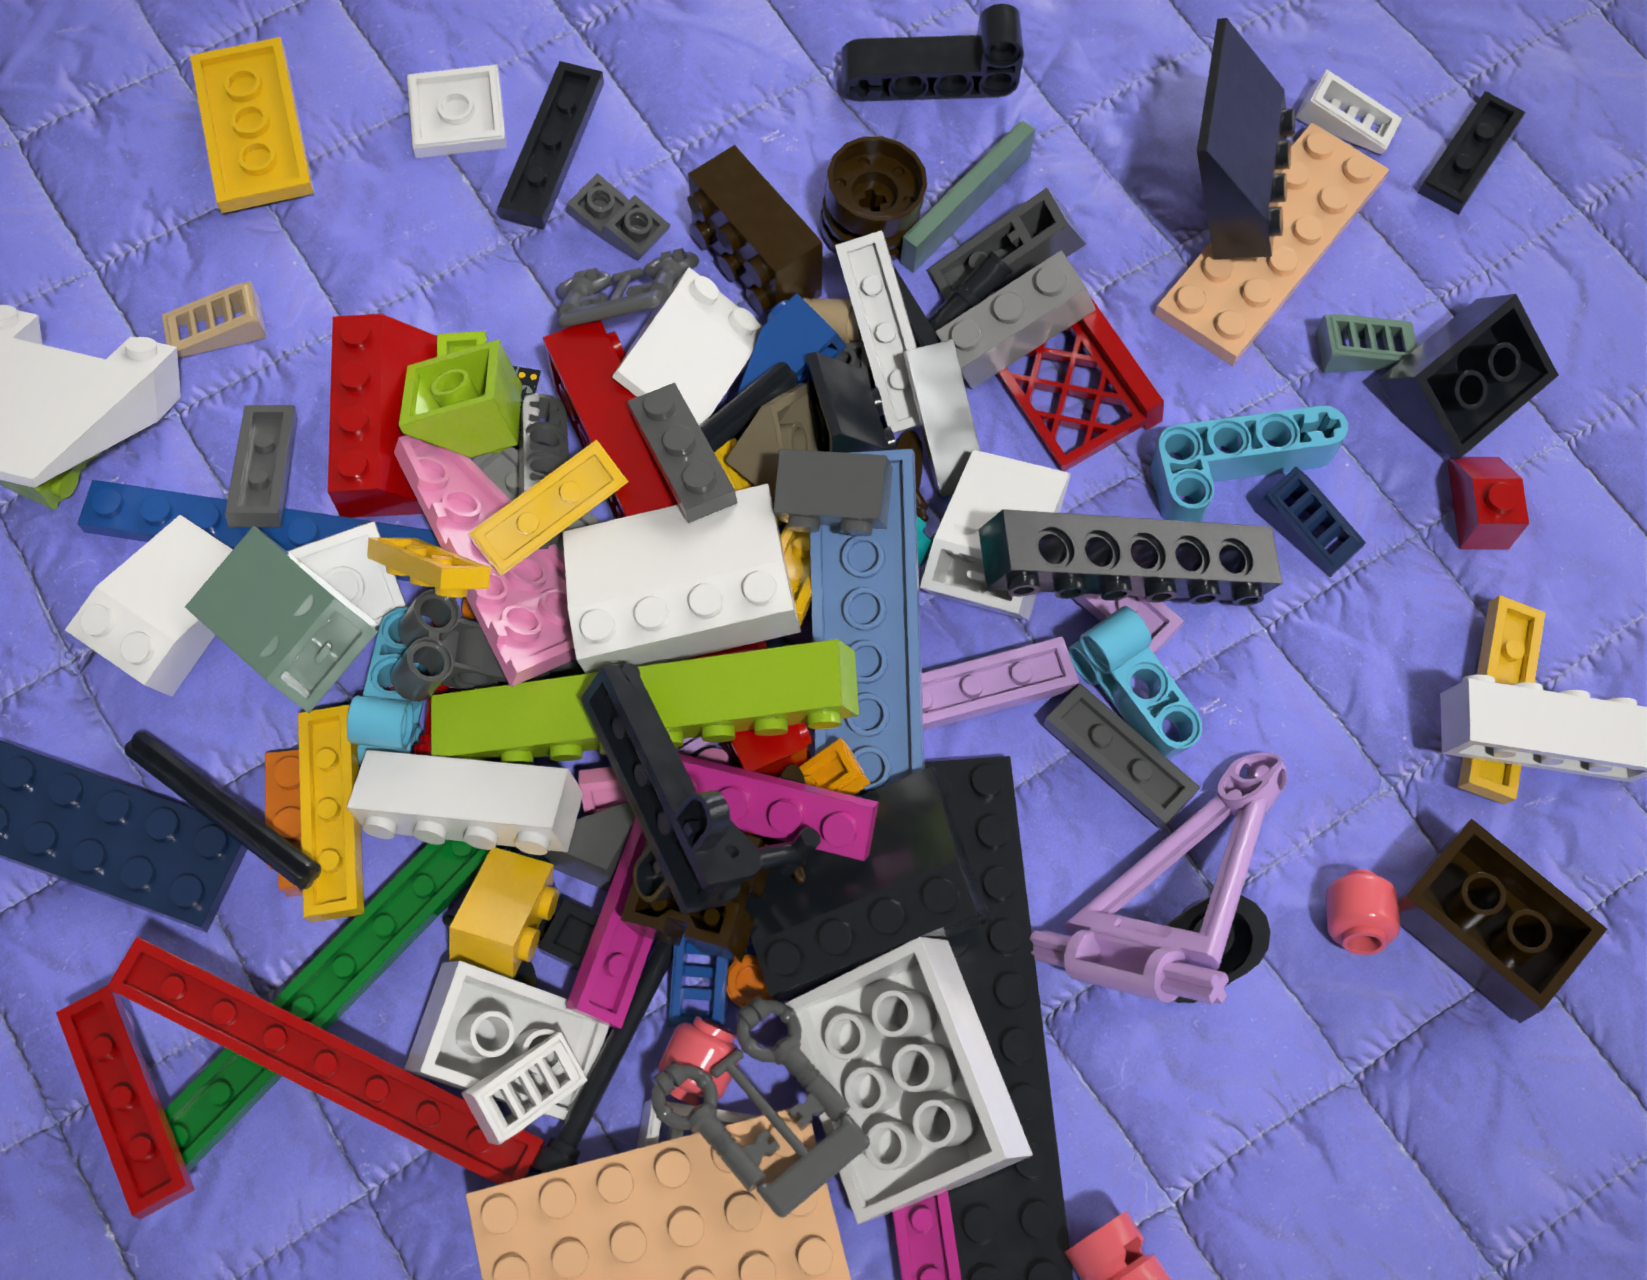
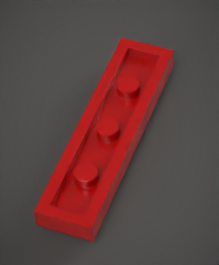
[56,985,195,1220]

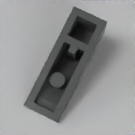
[929,188,1086,300]

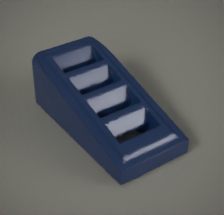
[1256,466,1366,577]

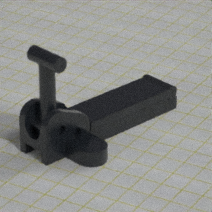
[580,663,821,915]

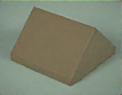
[725,382,821,500]

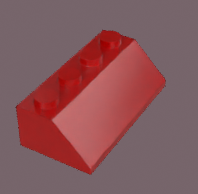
[328,314,437,518]

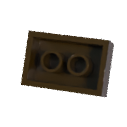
[687,145,823,315]
[1397,818,1608,1023]

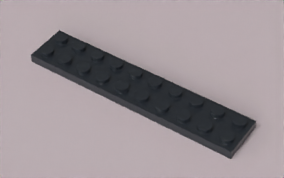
[925,756,1073,1280]

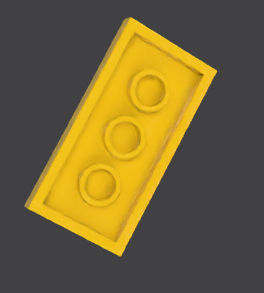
[190,37,314,213]

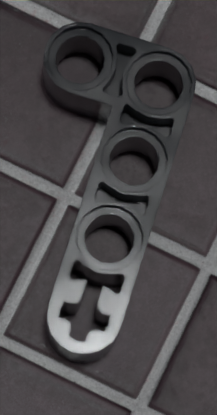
[841,3,1024,102]

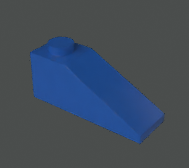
[731,293,847,440]

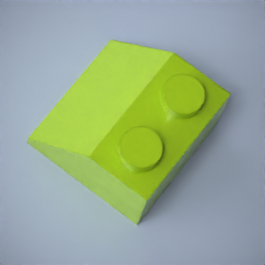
[399,339,522,458]

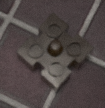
[620,835,770,963]

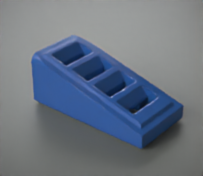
[668,933,730,1027]

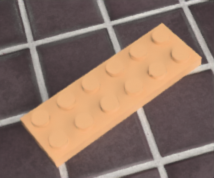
[1154,122,1390,366]

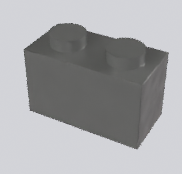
[773,449,893,536]

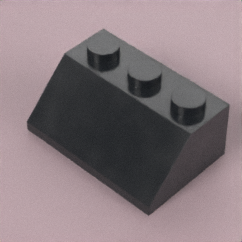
[1378,294,1559,459]

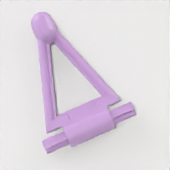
[1029,753,1287,1005]

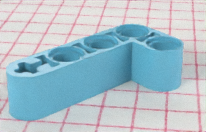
[1150,406,1348,522]

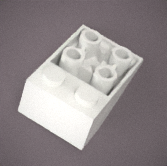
[920,450,1071,621]

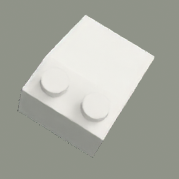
[612,267,763,427]
[65,515,233,697]
[404,961,609,1121]

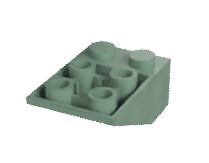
[185,526,380,713]

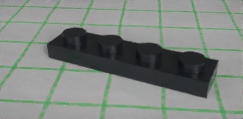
[498,61,604,229]

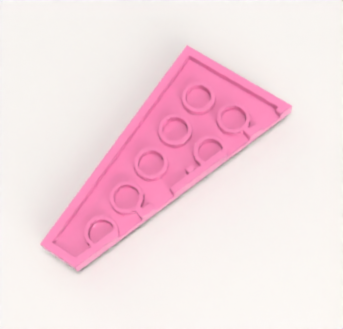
[394,435,576,687]

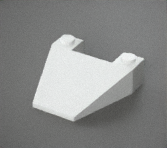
[0,305,181,488]

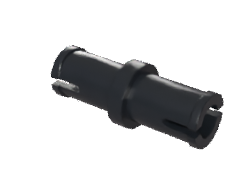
[928,250,1013,331]

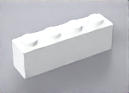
[1440,675,1647,782]
[347,750,584,855]

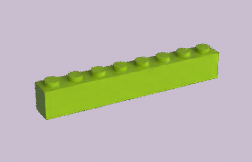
[431,639,859,765]

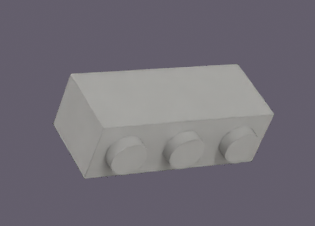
[935,250,1096,389]

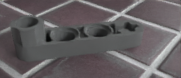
[518,393,569,549]

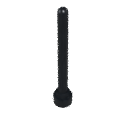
[531,941,674,1174]

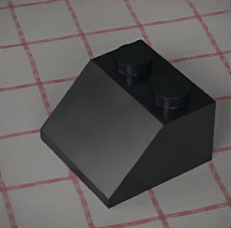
[806,352,897,453]

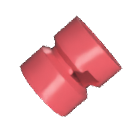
[1064,1211,1171,1280]

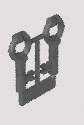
[557,248,699,327]
[651,996,870,1218]

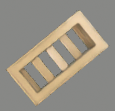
[162,281,267,358]

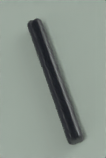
[124,732,321,890]

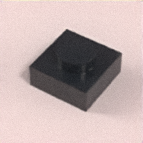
[538,899,599,971]

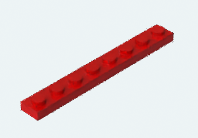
[106,937,544,1185]

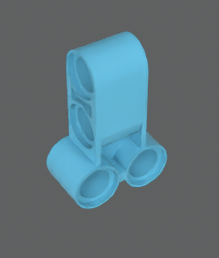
[1068,606,1202,758]
[347,607,429,765]

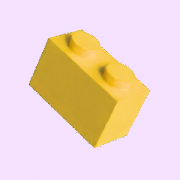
[449,847,559,980]

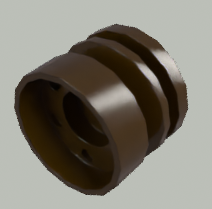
[820,136,927,261]

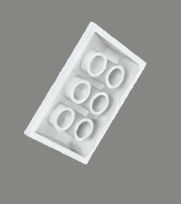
[563,484,801,674]
[785,937,1033,1224]

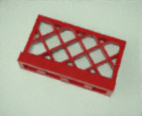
[997,296,1164,472]

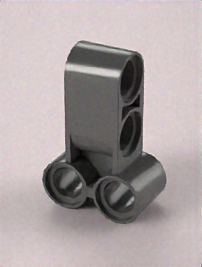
[391,589,551,702]

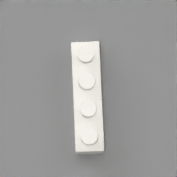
[835,230,920,434]

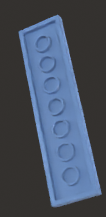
[810,449,925,797]

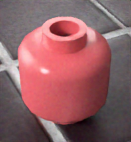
[1326,870,1400,955]
[658,1016,740,1106]

